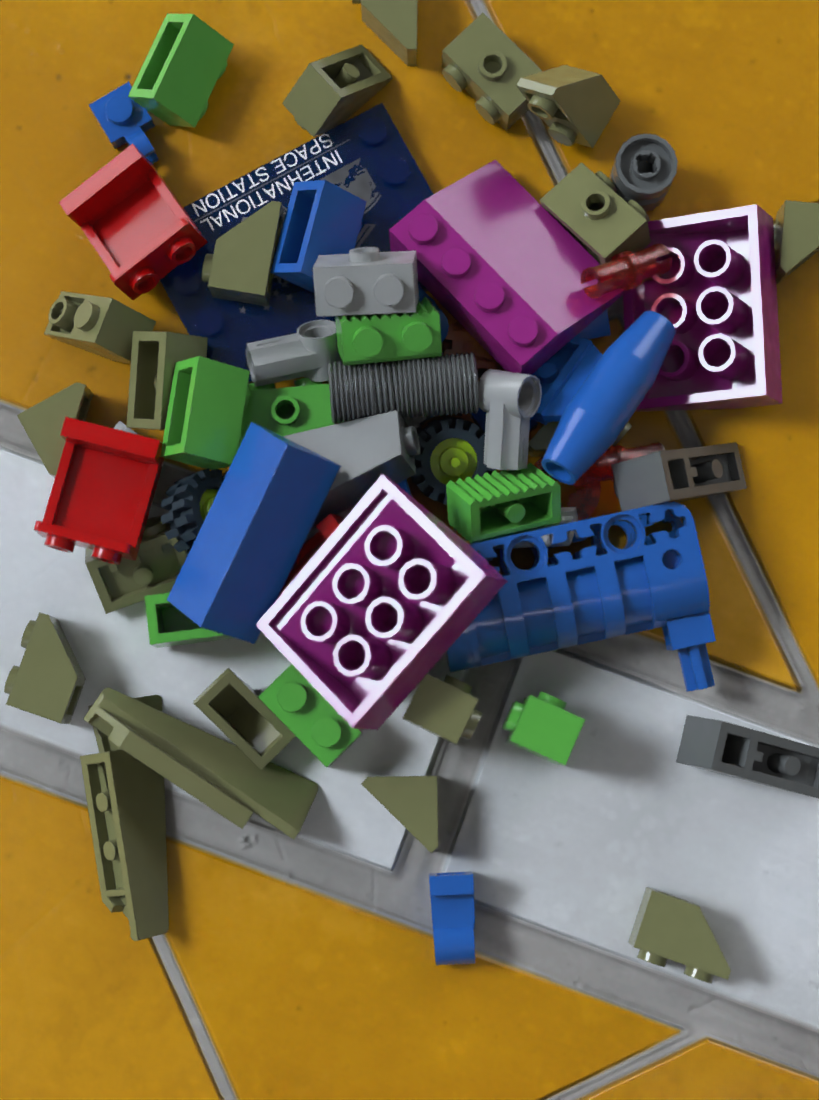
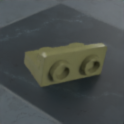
[85,516,187,614]

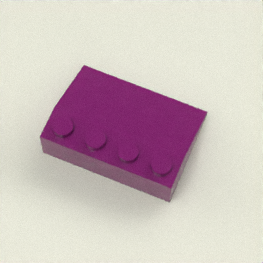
[389,159,625,375]
[622,204,783,412]
[256,474,507,730]

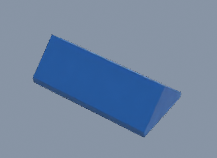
[167,422,341,644]

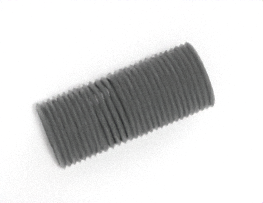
[328,352,479,424]

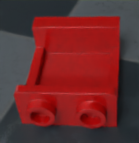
[59,143,208,301]
[34,417,165,565]

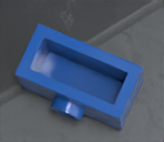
[270,180,367,293]

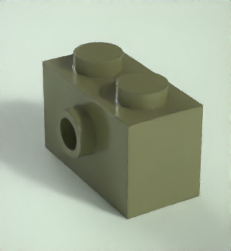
[442,13,542,131]
[540,162,651,277]
[126,331,208,431]
[403,674,483,745]

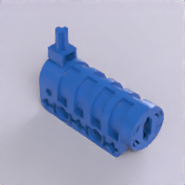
[445,502,716,692]

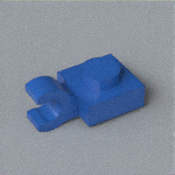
[89,82,159,164]

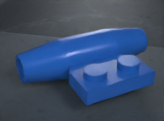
[530,311,676,485]

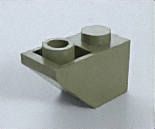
[516,65,620,148]
[44,291,156,364]
[4,612,86,724]
[628,887,731,984]

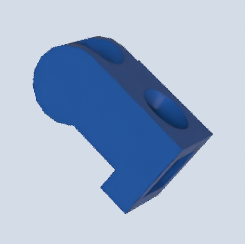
[429,871,475,965]

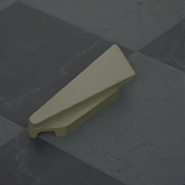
[83,687,318,839]
[80,695,169,941]

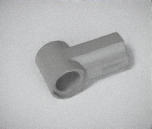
[245,319,343,387]
[478,369,542,470]

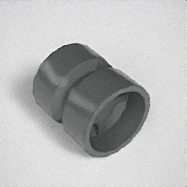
[610,134,678,212]

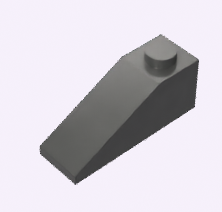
[611,442,747,512]
[676,715,819,798]

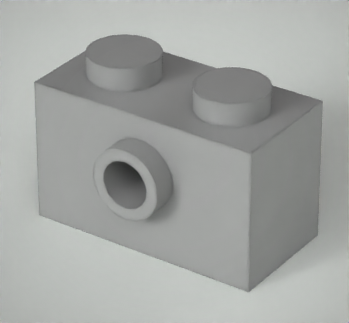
[313,247,419,317]

